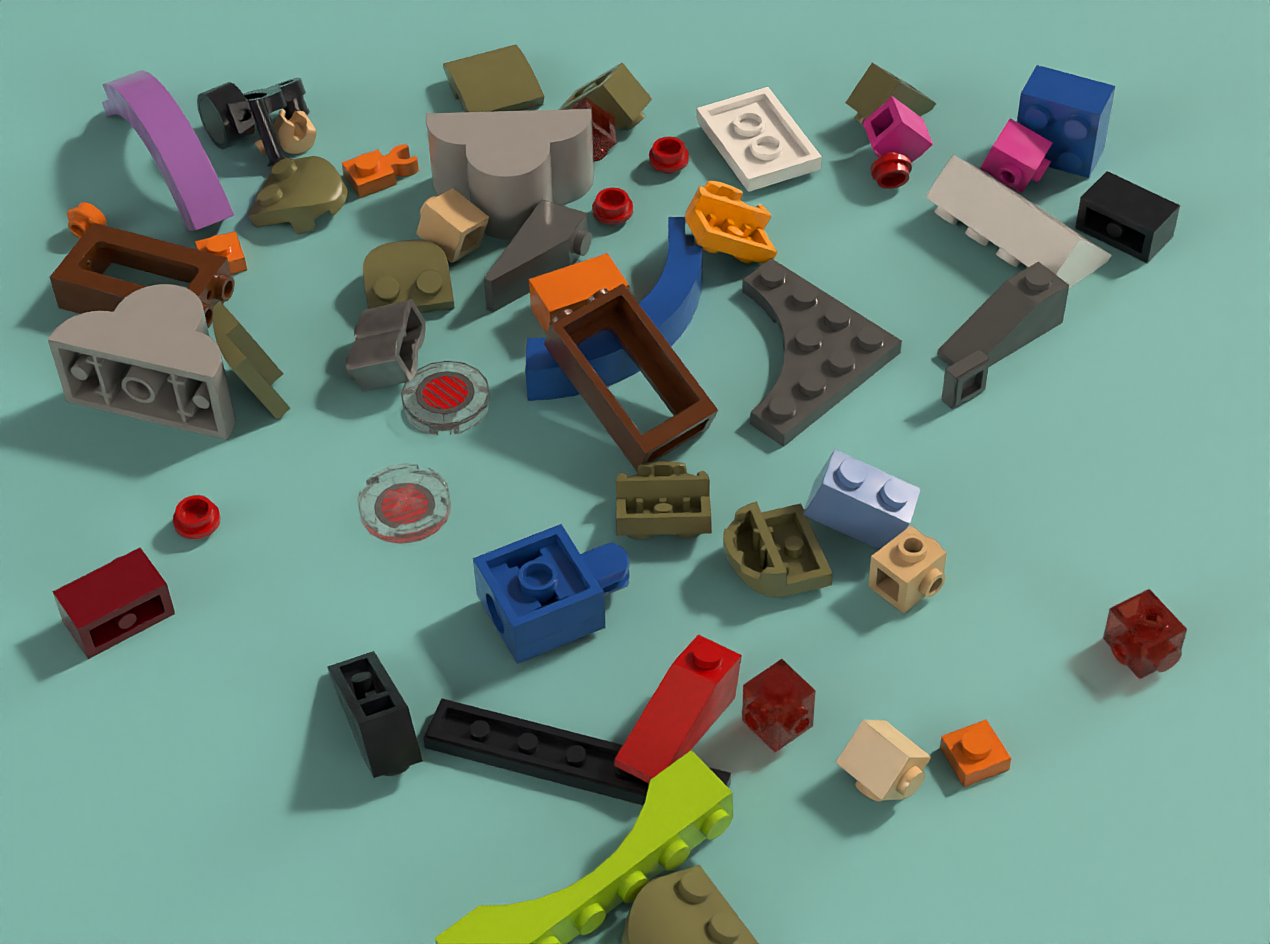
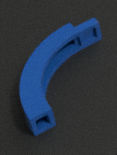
[525,217,703,401]

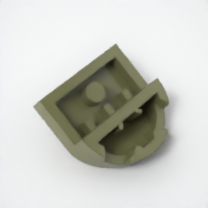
[248,156,348,234]
[363,239,455,313]
[616,461,712,540]
[723,501,832,597]
[622,865,759,944]

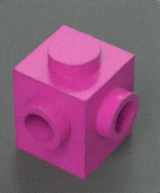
[863,96,933,163]
[980,118,1052,193]

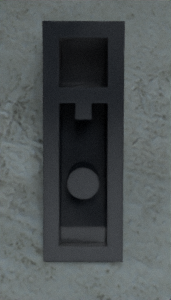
[327,651,423,778]

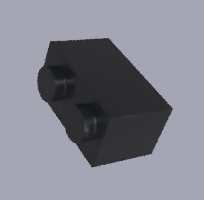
[1075,171,1180,264]

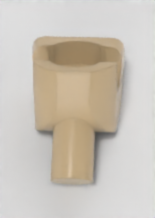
[255,109,316,156]

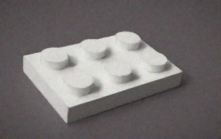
[697,87,822,192]

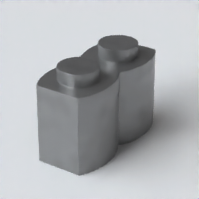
[346,299,426,392]

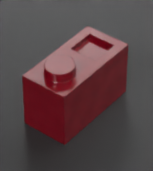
[52,547,175,659]

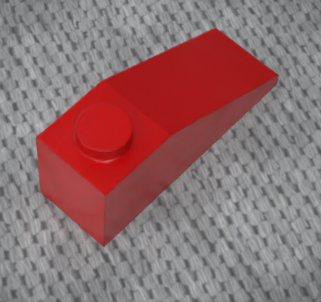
[614,634,742,784]

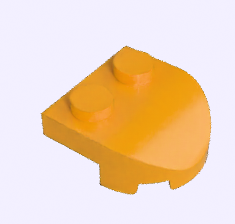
[685,181,777,264]

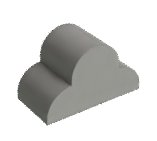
[426,109,594,240]
[48,284,235,440]

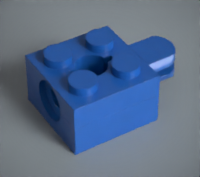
[473,524,630,664]

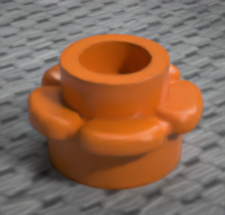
[67,202,107,238]

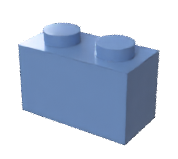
[803,449,920,550]

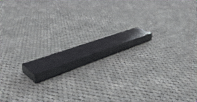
[423,698,731,805]

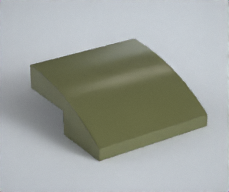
[443,44,545,112]
[212,301,291,420]

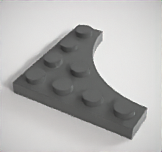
[742,258,902,447]

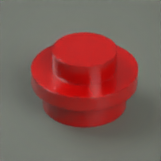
[649,137,689,174]
[870,152,912,189]
[592,187,633,225]
[173,495,221,539]

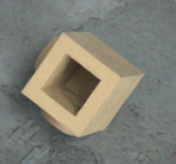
[416,188,489,263]
[868,525,947,614]
[836,720,931,802]

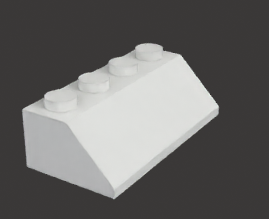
[926,155,1112,289]

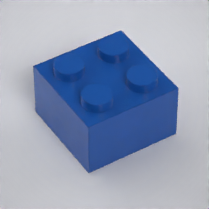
[1017,65,1115,178]

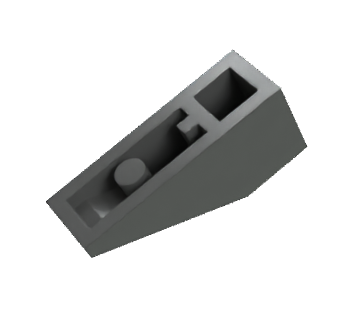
[484,199,592,312]
[937,261,1069,367]

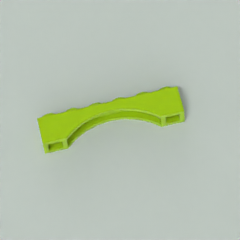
[434,750,733,944]

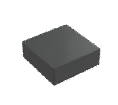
[941,350,990,409]

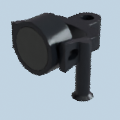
[197,77,310,167]

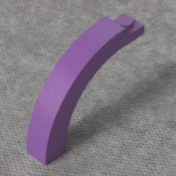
[102,70,234,231]

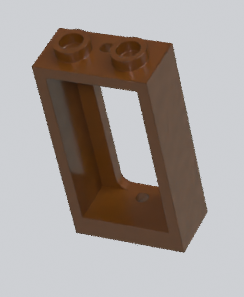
[50,223,235,328]
[544,283,718,472]

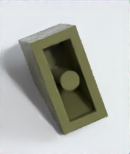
[558,62,652,135]
[845,62,936,125]

